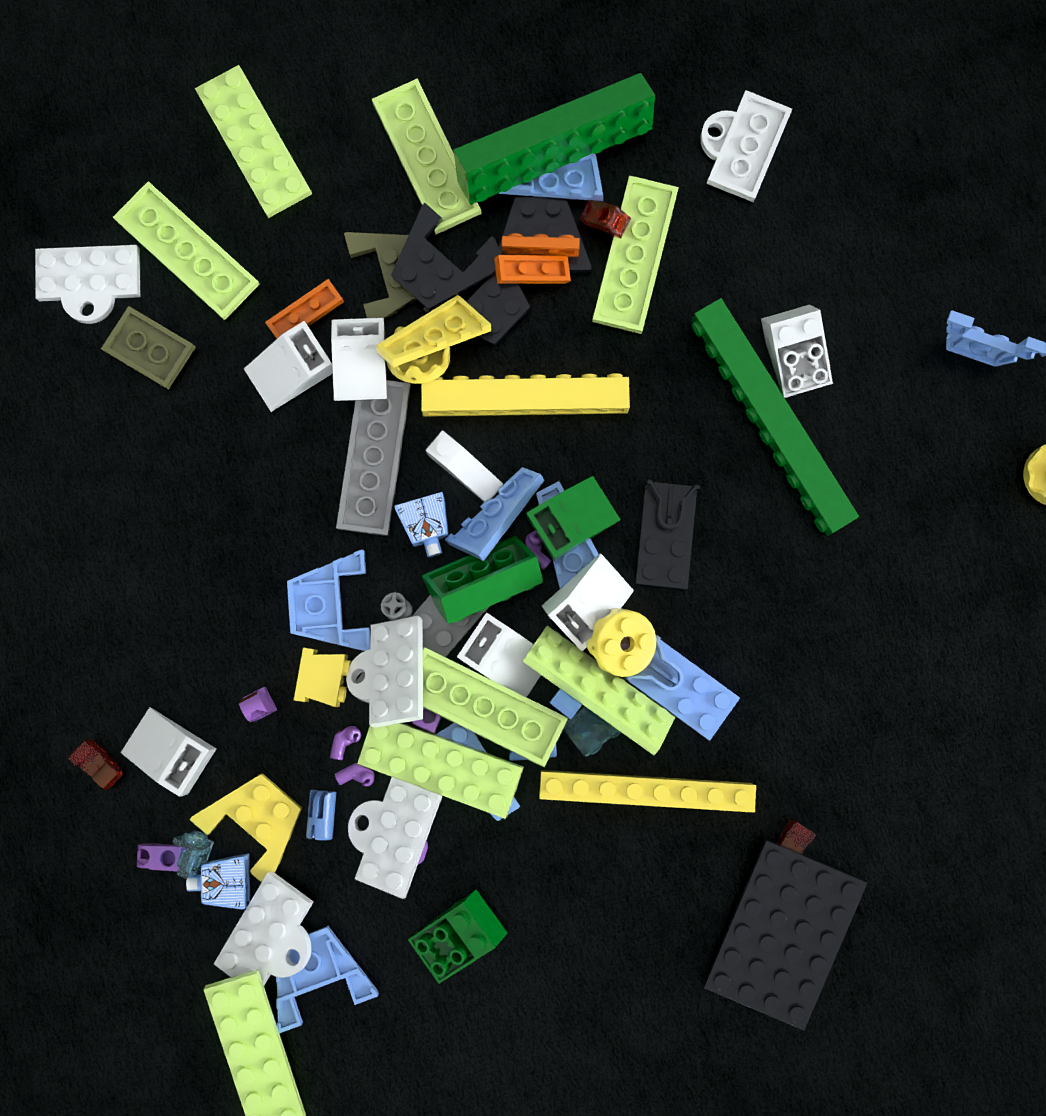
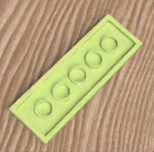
[195,65,312,218]
[372,79,481,234]
[592,175,679,334]
[113,182,259,320]
[523,626,675,755]
[423,648,568,767]
[357,723,524,819]
[204,969,306,1116]

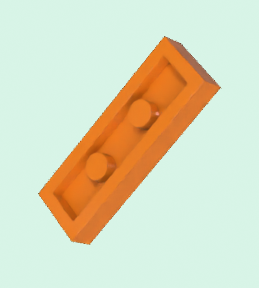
[502,233,580,257]
[494,255,571,284]
[265,279,344,339]

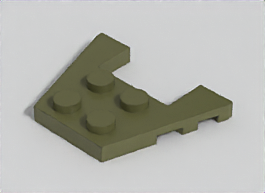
[344,232,416,319]

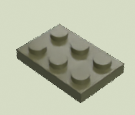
[101,306,196,390]

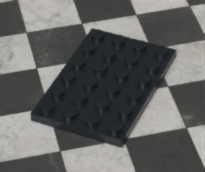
[703,838,867,1030]

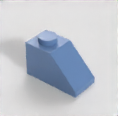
[549,688,582,719]

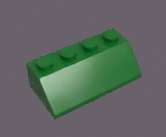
[422,535,543,624]

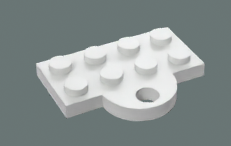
[700,91,792,202]
[35,245,140,324]
[346,616,423,728]
[348,777,443,899]
[214,871,313,985]

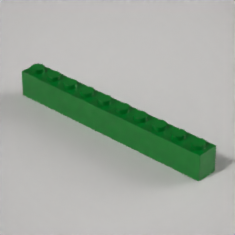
[691,298,859,536]

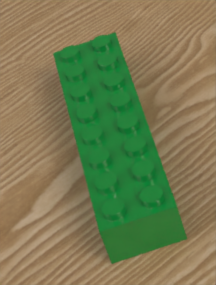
[453,73,655,205]

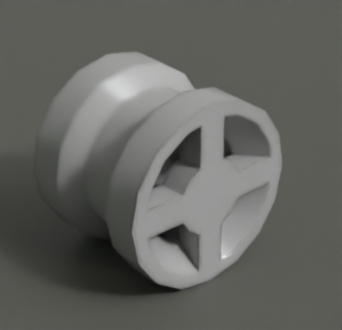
[381,592,413,621]

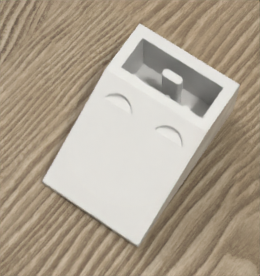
[761,305,833,398]
[331,318,387,401]
[244,321,333,412]
[542,553,634,651]
[457,613,541,697]
[121,707,216,797]

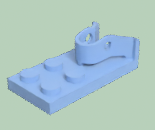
[624,635,740,741]

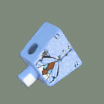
[395,492,449,557]
[186,853,250,909]

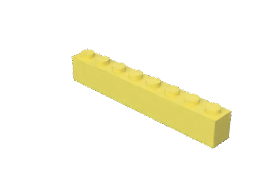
[422,374,630,416]
[539,770,756,812]

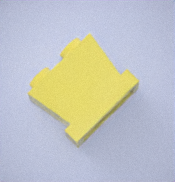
[294,648,351,707]

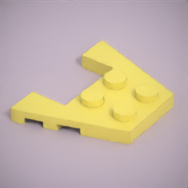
[189,774,302,882]

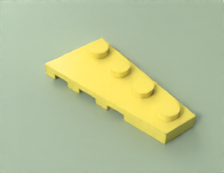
[376,295,491,367]

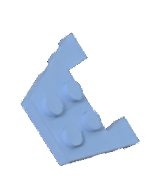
[946,310,1046,366]
[287,550,371,651]
[276,926,379,1033]

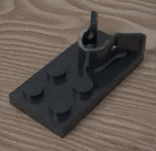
[635,479,700,590]

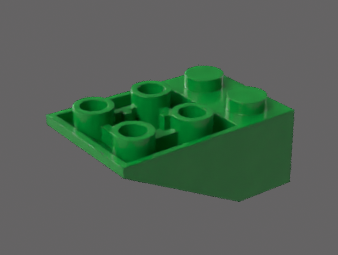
[526,476,621,561]
[408,890,508,983]

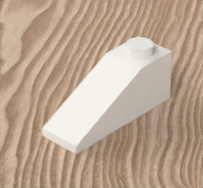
[426,430,503,502]

